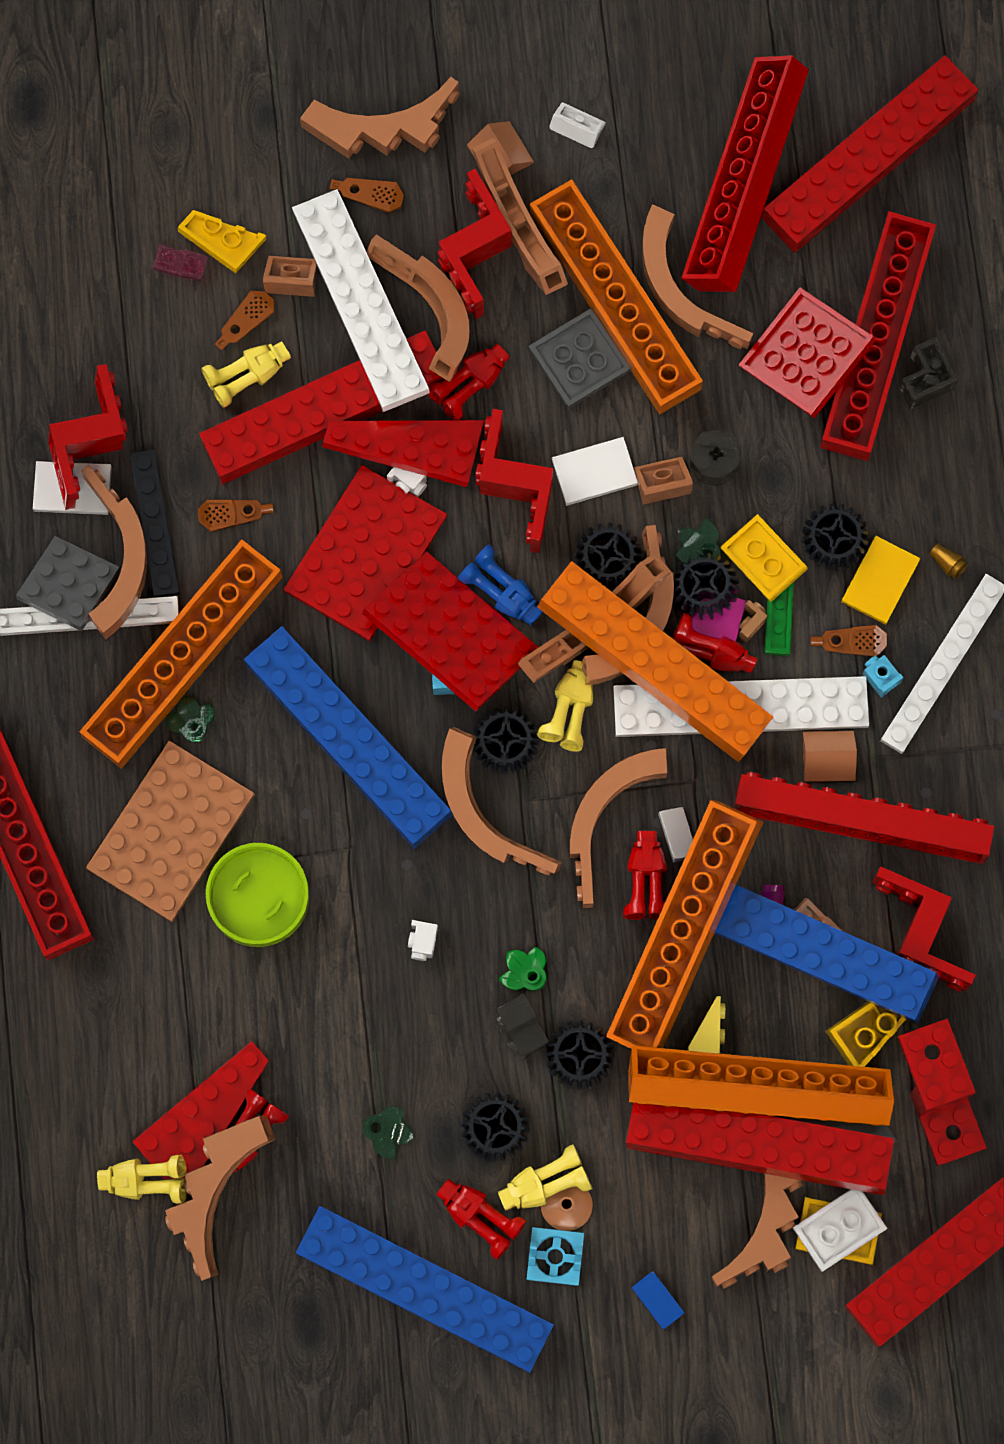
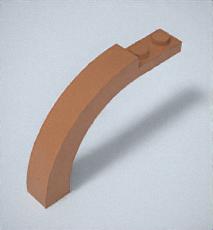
[642,204,753,350]
[366,234,470,382]
[81,465,148,640]
[581,525,674,685]
[518,553,671,683]
[442,727,562,875]
[570,748,667,908]

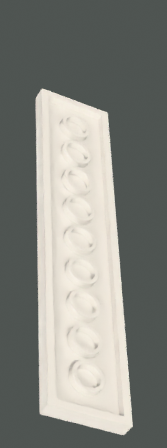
[292,189,430,412]
[614,676,869,737]

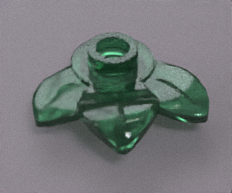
[676,519,720,564]
[165,696,215,742]
[363,1107,414,1159]

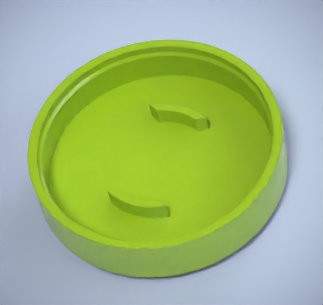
[206,843,309,947]

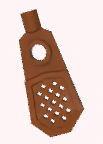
[330,178,404,213]
[215,291,274,350]
[197,499,274,532]
[810,625,887,657]

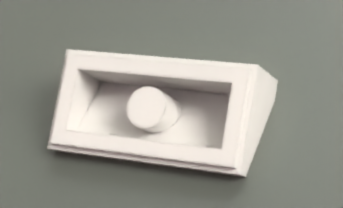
[550,102,606,148]
[658,807,693,863]

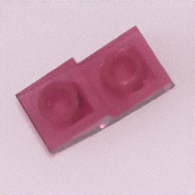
[152,244,208,281]

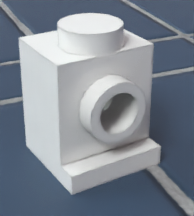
[387,467,427,496]
[408,920,438,961]

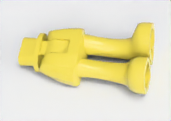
[201,341,291,408]
[537,660,593,752]
[498,1144,592,1210]
[97,1155,187,1204]

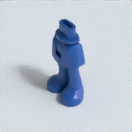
[458,544,543,626]

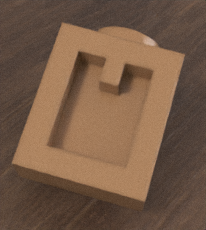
[739,600,767,643]

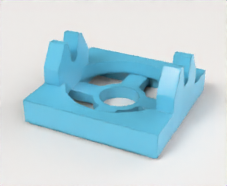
[527,1227,584,1286]

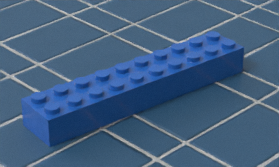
[244,626,452,849]
[714,885,939,1024]
[296,1206,554,1373]

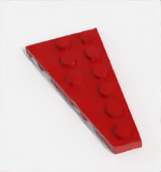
[322,420,484,487]
[133,1041,269,1180]

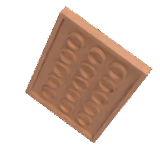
[86,741,255,922]

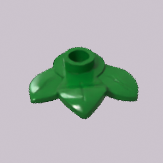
[499,947,547,991]

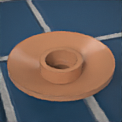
[541,1187,593,1231]

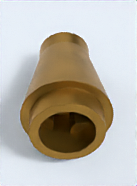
[929,543,968,579]

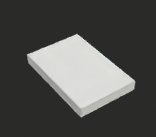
[552,437,638,506]
[33,461,112,515]
[793,1189,887,1272]

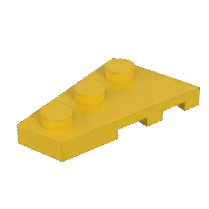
[178,210,266,274]

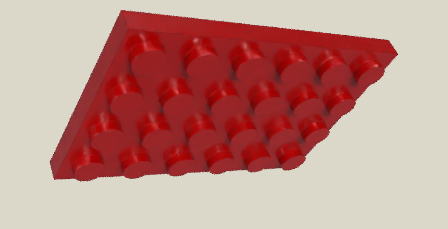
[284,465,447,642]
[362,552,539,711]

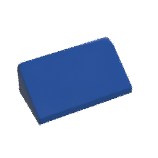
[632,1271,684,1330]

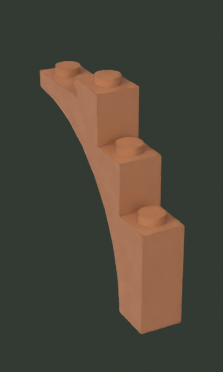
[300,77,460,159]
[472,138,568,295]
[165,1115,276,1281]
[711,1174,803,1289]

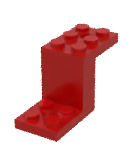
[437,169,512,320]
[48,364,127,510]
[475,409,553,553]
[872,866,976,992]
[898,1019,986,1166]

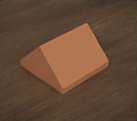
[467,121,534,175]
[263,256,317,297]
[634,457,693,505]
[803,731,857,782]

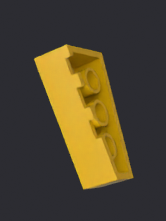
[825,1002,906,1067]

